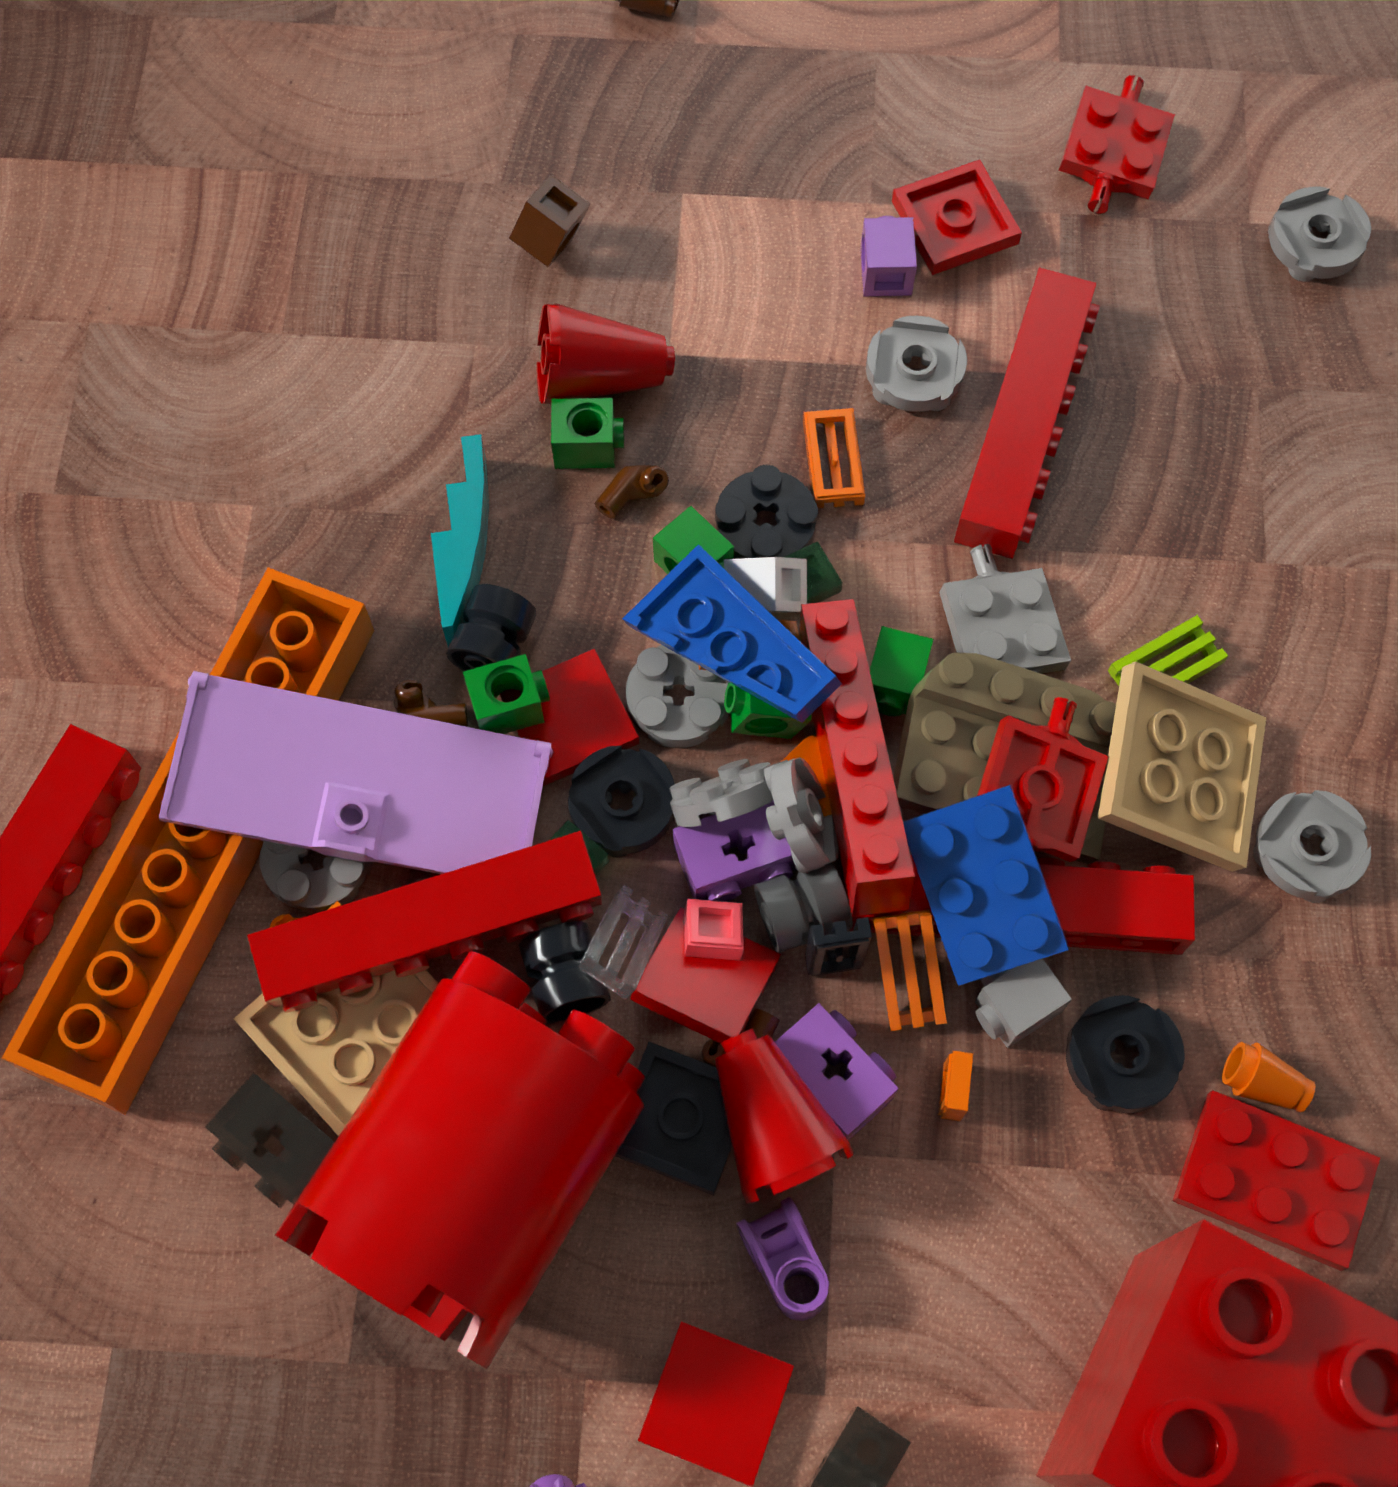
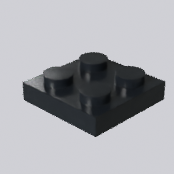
[615,1042,733,1196]

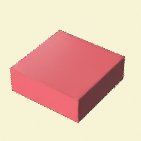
[684,899,744,961]

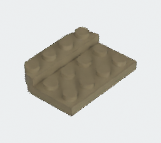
[893,652,1116,864]

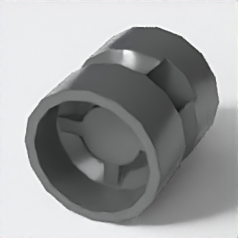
[754,862,853,953]

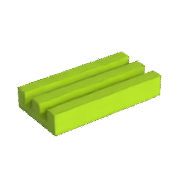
[1108,615,1228,686]

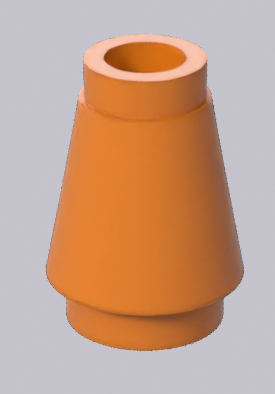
[1222,1042,1315,1113]

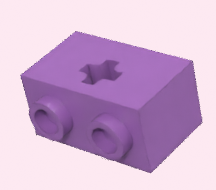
[673,801,797,902]
[775,1003,899,1141]

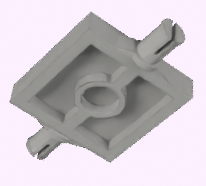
[939,544,1071,674]

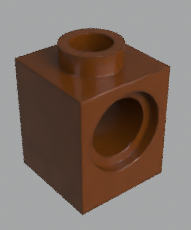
[509,175,590,267]

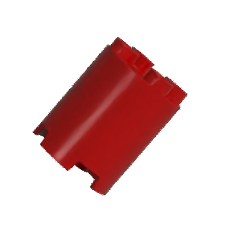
[275,951,645,1369]

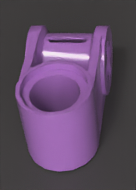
[736,1197,829,1321]

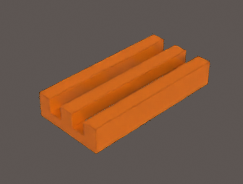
[803,408,865,508]
[873,909,947,1031]

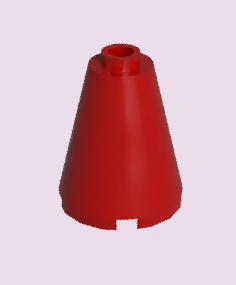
[537,303,675,405]
[715,1028,854,1203]

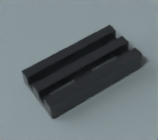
[805,917,872,976]

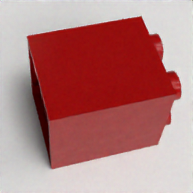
[1036,1219,1398,1487]

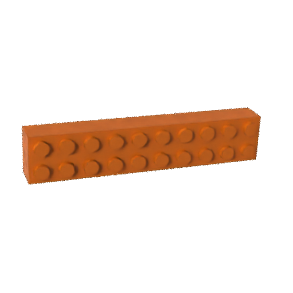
[2,567,375,1115]

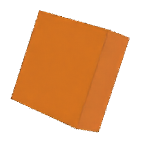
[938,1051,973,1121]

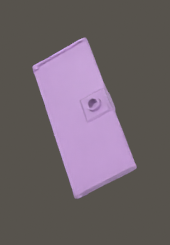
[159,671,553,874]

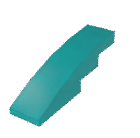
[431,434,489,647]

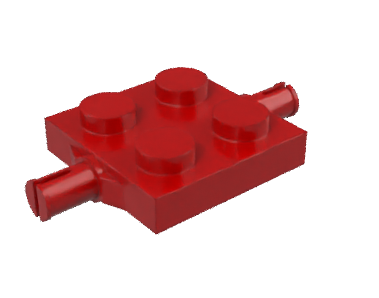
[1058,75,1175,214]
[977,697,1108,862]

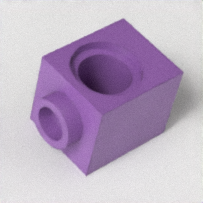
[860,216,917,296]

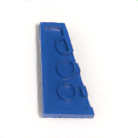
[622,544,842,723]

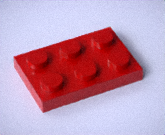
[1172,1090,1380,1271]

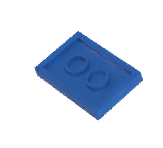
[903,785,1069,986]

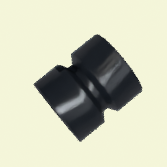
[446,584,537,671]
[518,921,611,1023]

